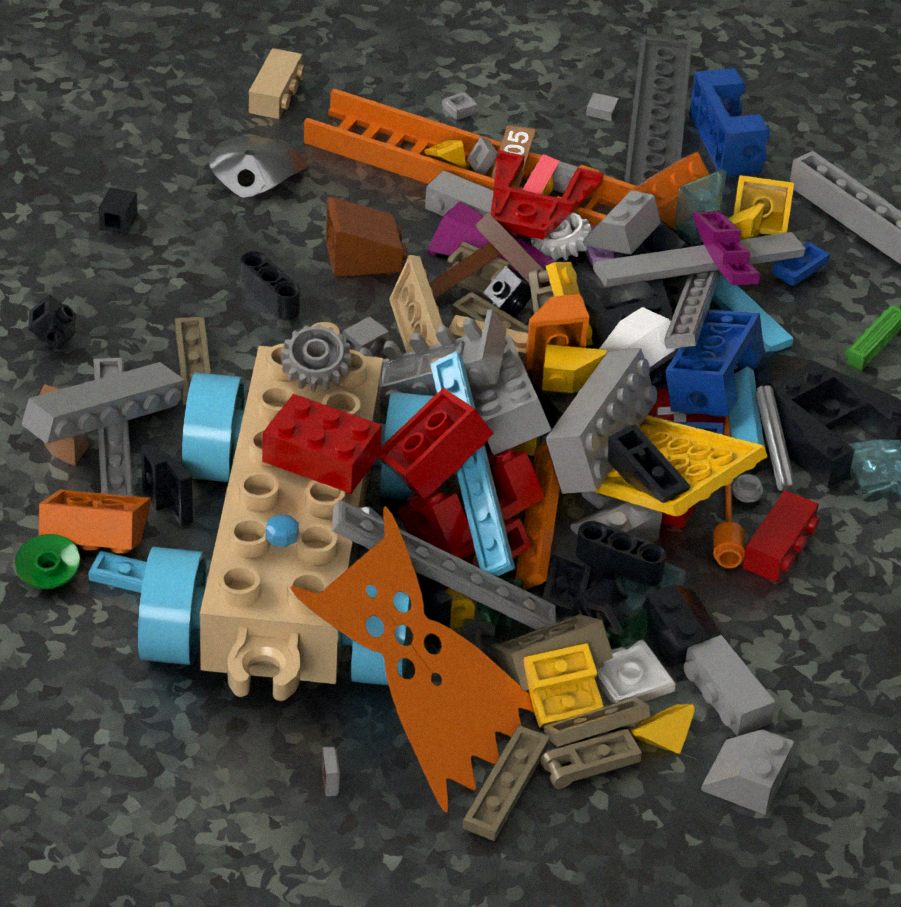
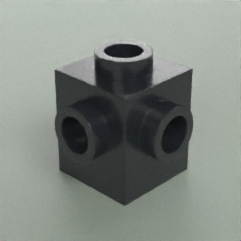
[483,266,532,318]
[28,294,76,348]

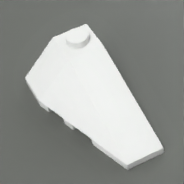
[576,307,680,393]

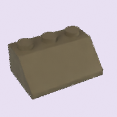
[491,614,614,694]

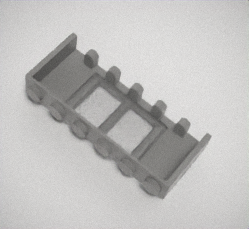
[359,309,506,412]

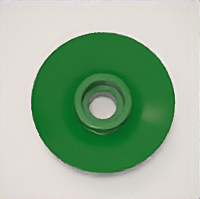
[15,534,80,589]

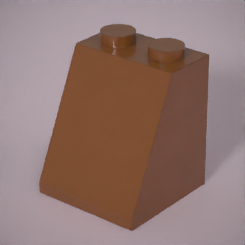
[326,197,407,277]

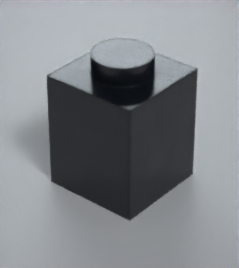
[99,187,138,234]

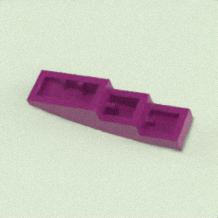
[693,211,760,285]

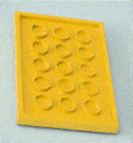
[594,415,767,516]

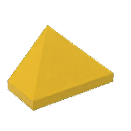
[424,140,467,170]
[623,704,695,754]

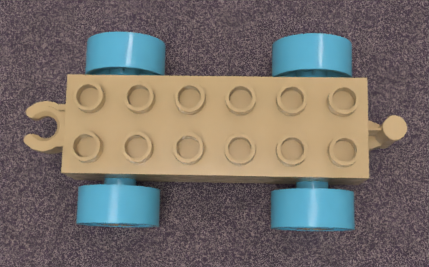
[138,322,434,701]

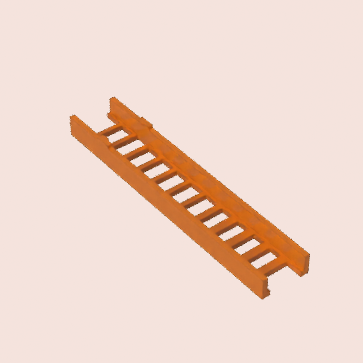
[304,88,636,226]

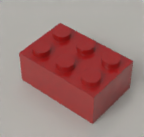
[262,394,382,494]

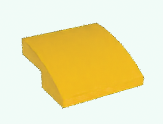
[523,643,604,728]

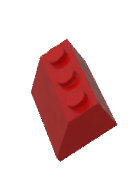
[378,388,494,500]

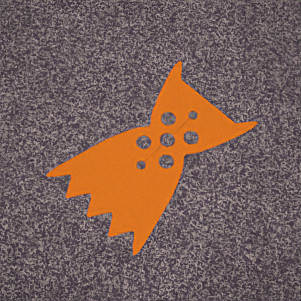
[290,506,534,813]

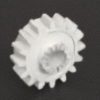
[530,213,592,261]

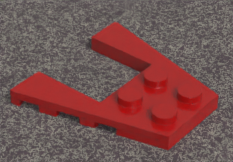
[491,150,604,240]

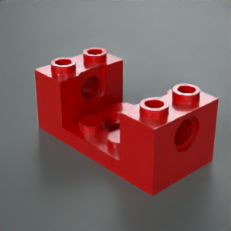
[397,449,545,554]

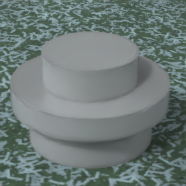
[732,474,763,503]

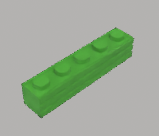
[845,305,901,371]

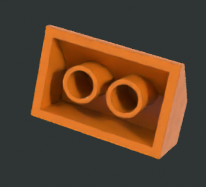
[624,151,711,228]
[525,294,589,375]
[39,489,151,553]

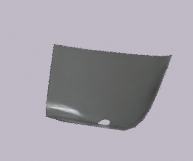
[208,135,309,198]

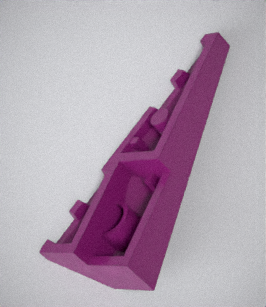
[427,201,556,276]

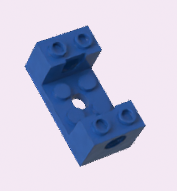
[689,68,770,178]
[666,310,765,417]

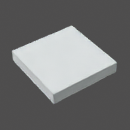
[595,639,676,704]

